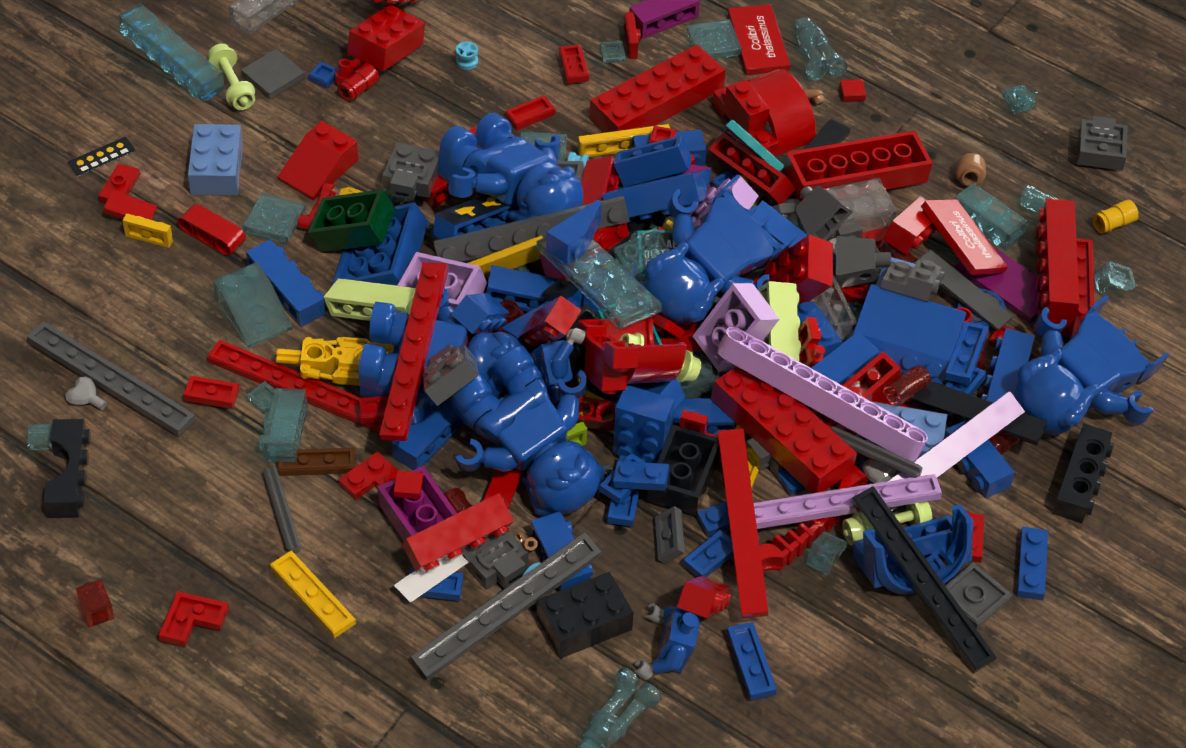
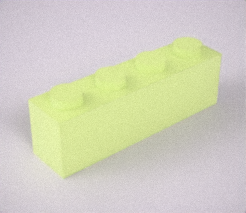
[324,278,416,321]
[759,281,801,361]

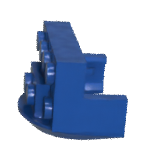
[853,504,973,595]

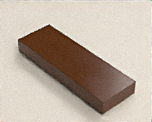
[278,448,356,476]

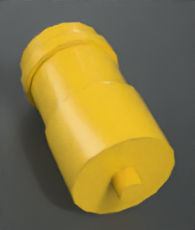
[1092,200,1139,234]

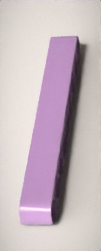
[717,327,928,461]

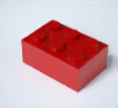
[347,5,426,71]
[765,235,833,304]

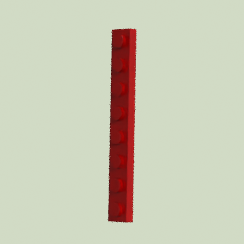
[379,262,449,441]

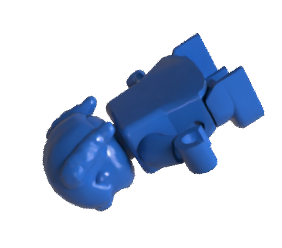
[437,112,584,222]
[644,174,798,325]
[359,288,522,424]
[1015,295,1170,435]
[451,346,604,517]

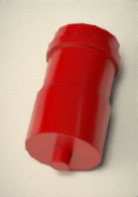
[338,63,379,102]

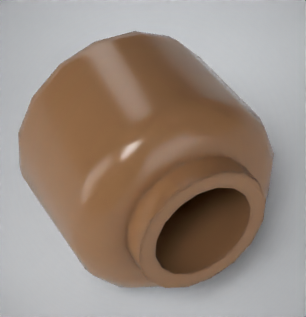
[956,153,986,188]

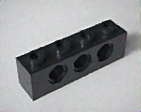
[1053,423,1114,523]

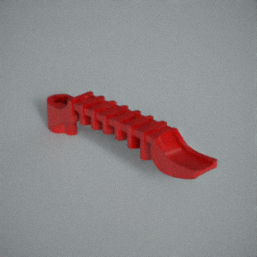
[760,464,868,572]

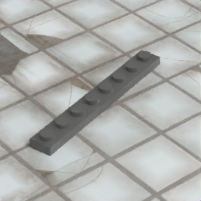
[434,196,629,262]
[27,321,196,437]
[411,532,602,680]

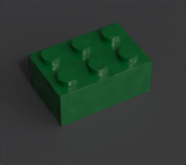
[308,189,396,252]

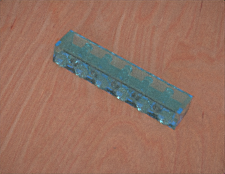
[119,3,225,103]

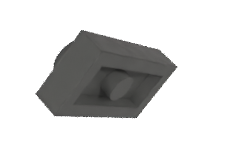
[655,506,685,564]

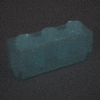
[955,183,1028,251]
[259,388,308,462]

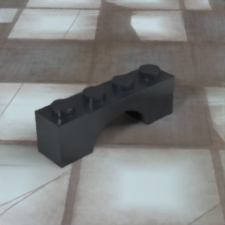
[43,419,91,518]

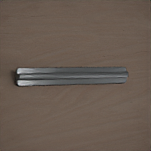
[830,426,923,478]
[263,466,301,553]

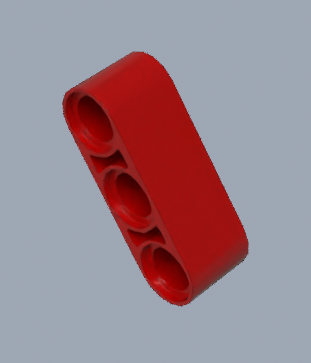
[177,204,246,256]
[549,397,616,431]

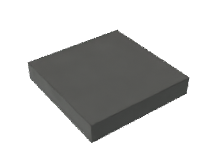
[241,49,305,99]
[945,562,1013,629]

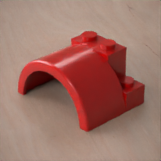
[712,69,816,157]
[578,317,687,394]

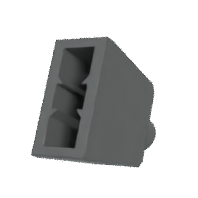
[796,185,853,240]
[836,236,892,288]

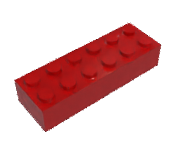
[589,44,726,133]
[782,130,933,204]
[1034,198,1080,337]
[711,366,857,493]

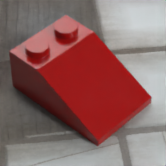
[277,120,359,201]

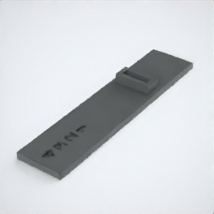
[915,250,1013,331]

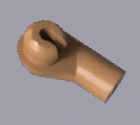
[804,89,825,105]
[514,532,538,551]

